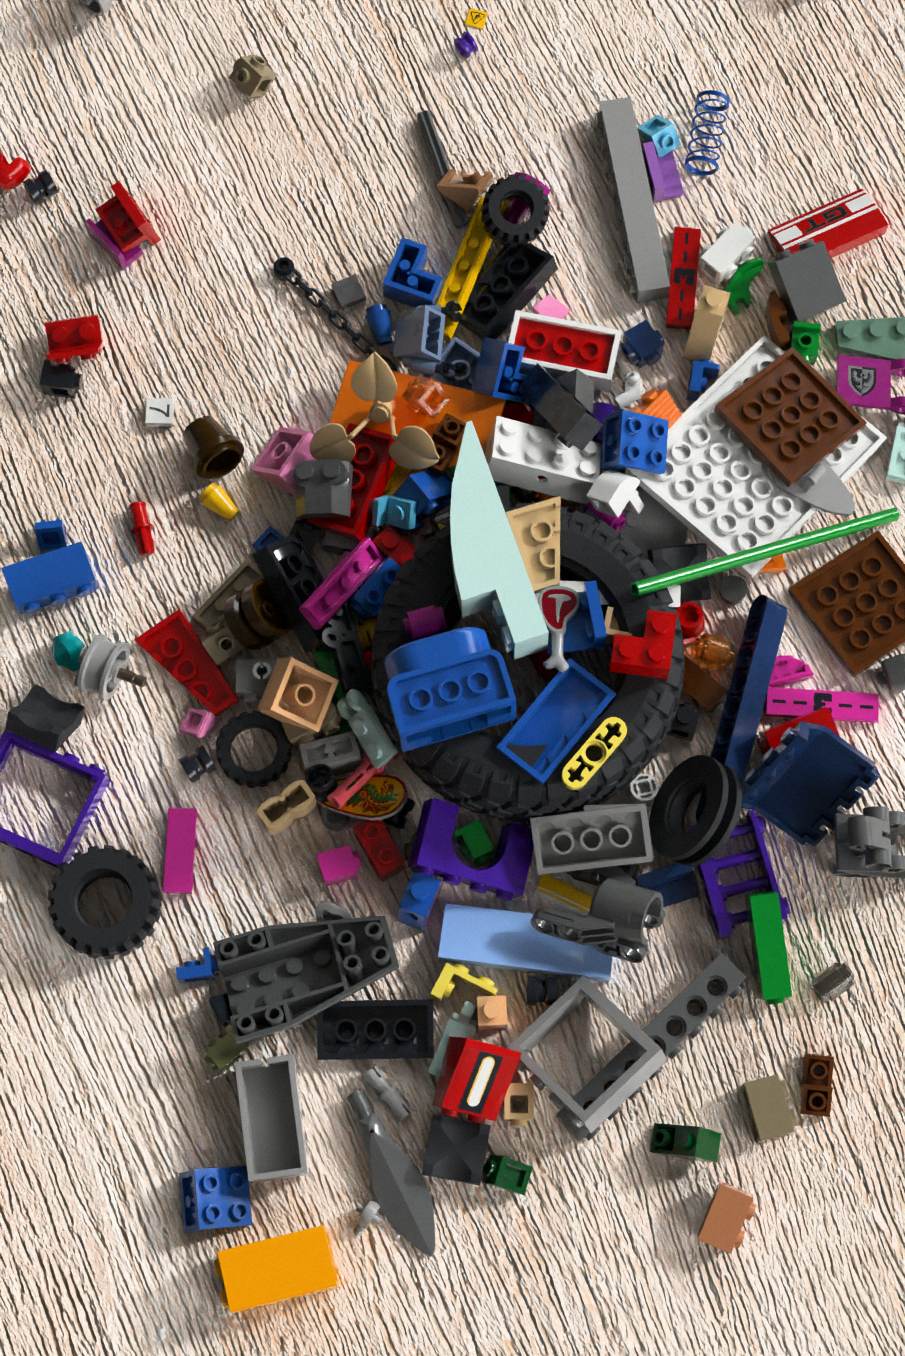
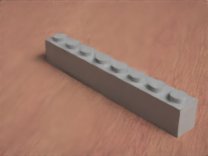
[595,97,670,303]

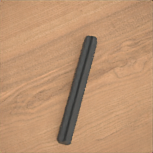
[417,110,468,228]

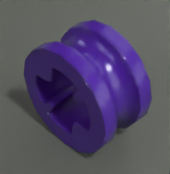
[454,31,478,59]

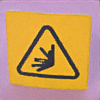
[465,8,488,29]

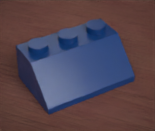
[1,541,99,615]

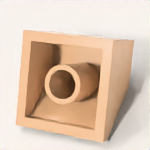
[257,657,339,732]

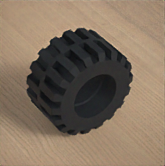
[481,174,550,247]

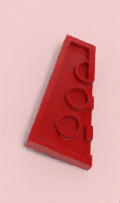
[134,609,240,716]

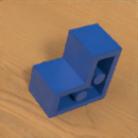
[383,237,443,308]
[471,337,527,403]
[393,470,452,535]

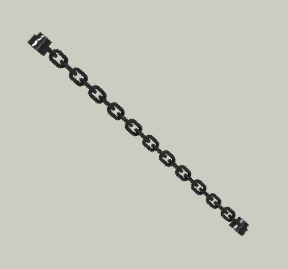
[273,257,538,503]

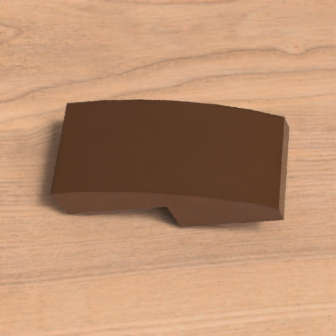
[766,290,791,351]
[426,413,466,476]
[682,655,728,713]
[800,1052,834,1117]

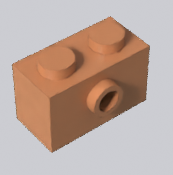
[697,1180,756,1254]

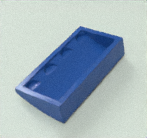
[496,658,616,784]

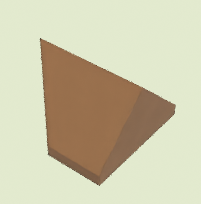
[436,169,495,212]

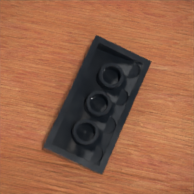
[459,243,558,340]
[252,532,325,653]
[317,999,434,1060]

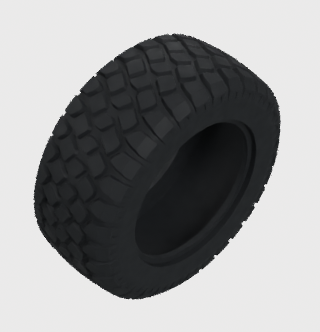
[371,503,684,823]

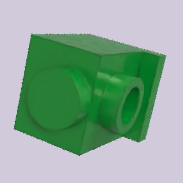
[789,321,821,365]
[453,819,495,867]

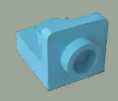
[637,115,681,157]
[372,494,417,530]

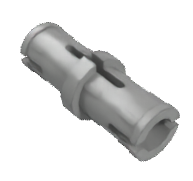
[362,1065,413,1123]

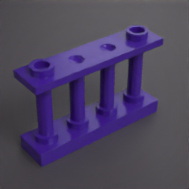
[687,809,790,940]

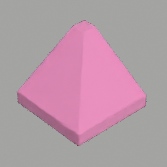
[533,295,570,319]
[179,707,220,738]

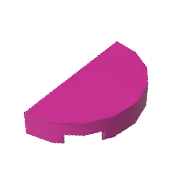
[769,655,814,687]

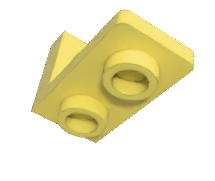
[430,962,498,1003]

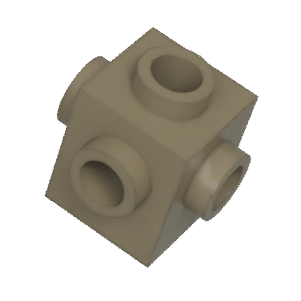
[229,55,277,98]
[199,620,245,665]

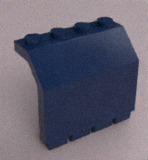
[739,721,881,847]

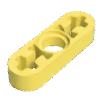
[561,717,627,790]

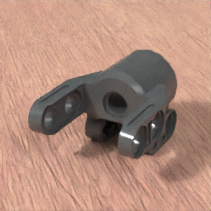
[531,866,666,963]

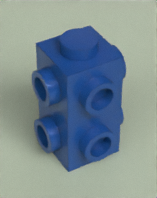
[348,557,401,619]

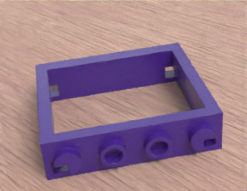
[0,730,110,870]

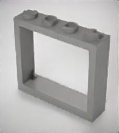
[508,975,667,1133]

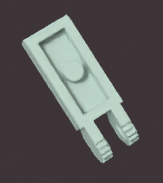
[337,689,398,769]

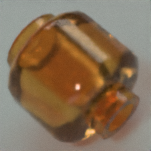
[691,633,735,672]

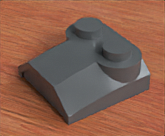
[293,459,353,521]

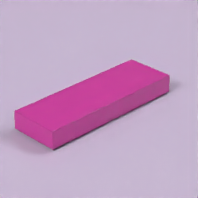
[163,808,198,894]

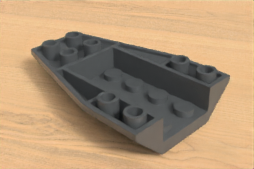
[213,916,399,1044]

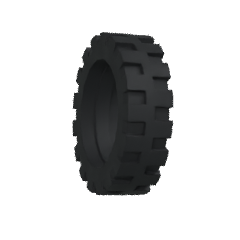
[216,711,292,788]

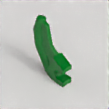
[724,258,764,316]

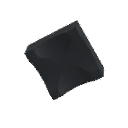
[647,543,711,602]
[5,684,85,752]
[422,1114,491,1186]

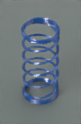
[684,90,730,176]

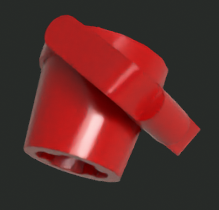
[675,601,705,646]

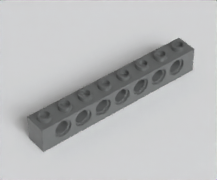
[555,953,747,1142]

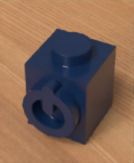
[620,319,665,369]

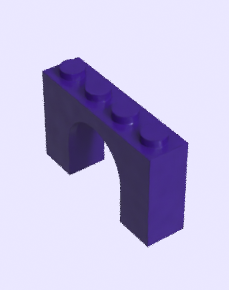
[408,798,534,901]

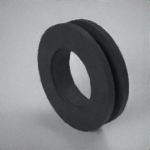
[649,755,742,866]

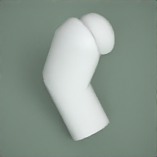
[613,371,643,410]

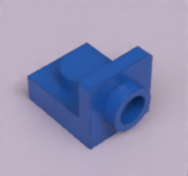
[686,359,720,402]
[176,947,219,984]

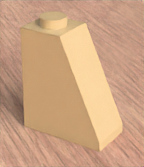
[682,285,730,362]

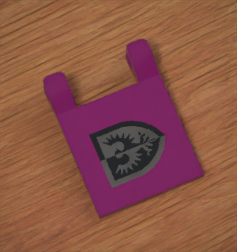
[836,355,905,414]

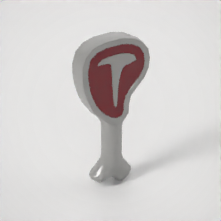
[538,586,580,673]

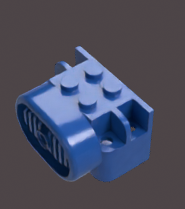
[384,627,517,752]

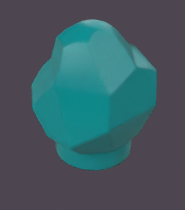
[51,630,85,671]

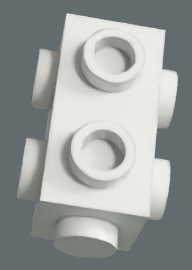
[698,221,756,285]

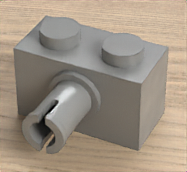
[236,659,277,703]

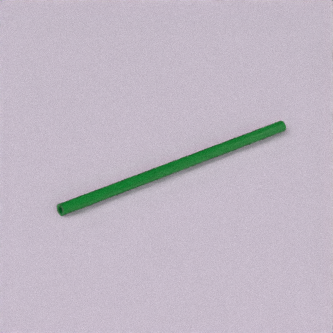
[630,508,899,597]

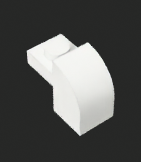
[586,470,644,518]

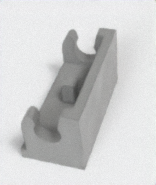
[299,731,362,776]

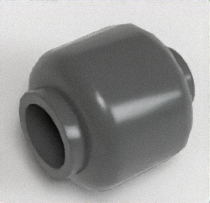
[877,654,905,694]

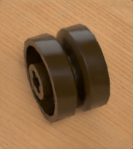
[224,579,293,650]

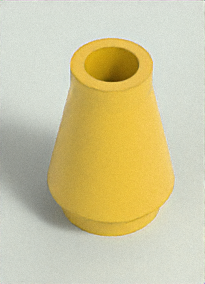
[199,483,240,522]

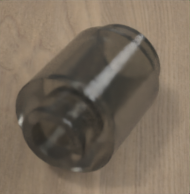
[810,962,855,1004]

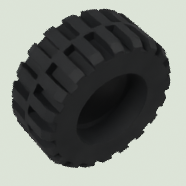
[47,845,162,960]

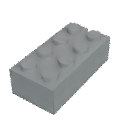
[234,1054,310,1184]

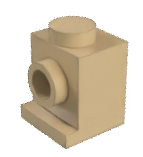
[504,1083,534,1127]

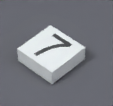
[145,398,175,427]

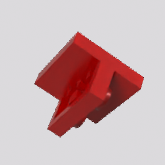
[95,181,161,254]

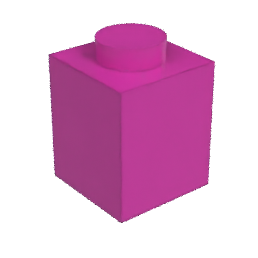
[317,845,362,887]

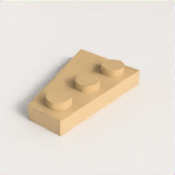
[505,496,561,594]

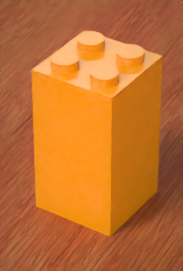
[214,1225,340,1313]

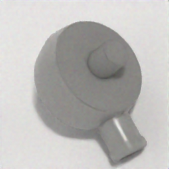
[353,1200,382,1236]

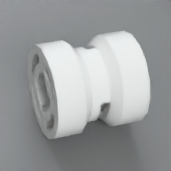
[629,773,658,806]

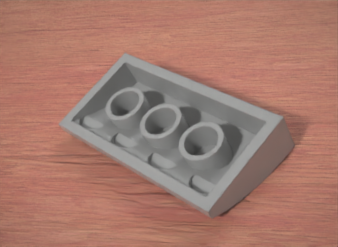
[530,804,654,875]

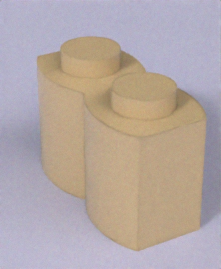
[257,780,317,835]

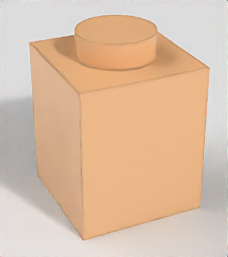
[477,995,508,1030]

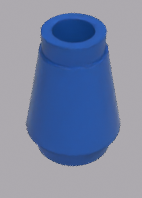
[365,304,393,346]

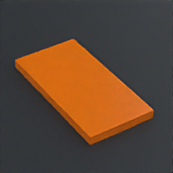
[330,360,506,470]

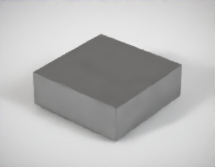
[331,274,366,310]

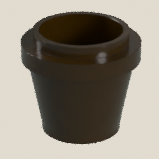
[183,416,244,479]

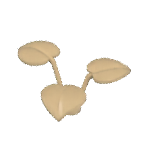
[309,352,440,469]

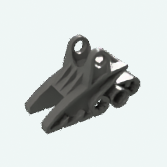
[830,806,905,879]

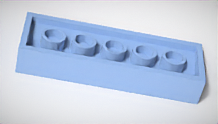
[438,903,612,982]

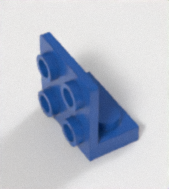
[600,410,668,474]
[547,580,607,655]
[179,1166,252,1233]

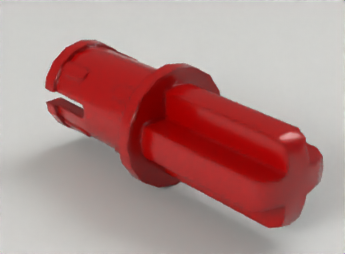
[129,501,155,556]

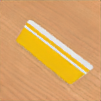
[535,874,593,917]

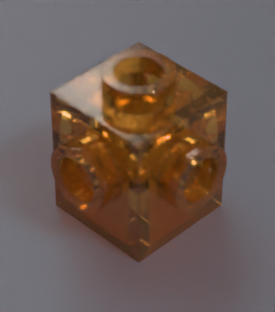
[402,375,451,419]

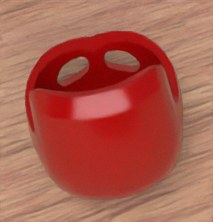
[0,151,31,190]

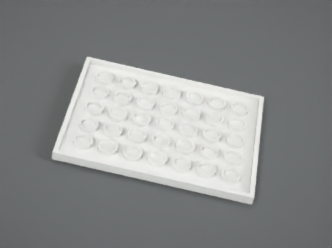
[625,335,887,580]

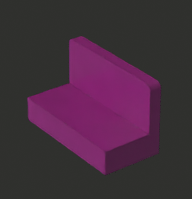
[85,218,143,270]

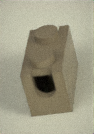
[741,1074,797,1143]

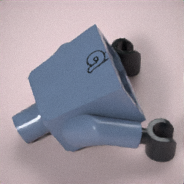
[388,301,462,382]

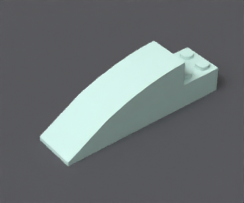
[450,421,549,660]

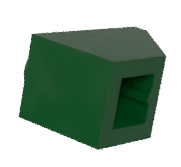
[650,1123,721,1163]

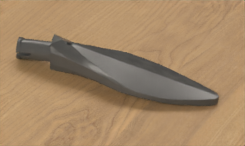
[347,1090,436,1256]

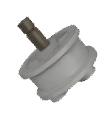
[74,633,147,701]

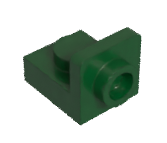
[482,1155,533,1196]

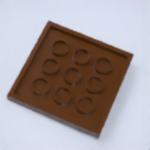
[714,347,867,487]
[788,530,905,678]

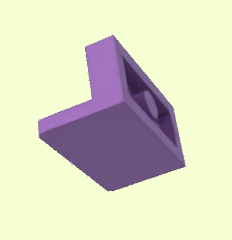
[642,141,684,202]

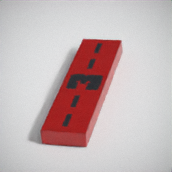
[666,227,701,330]

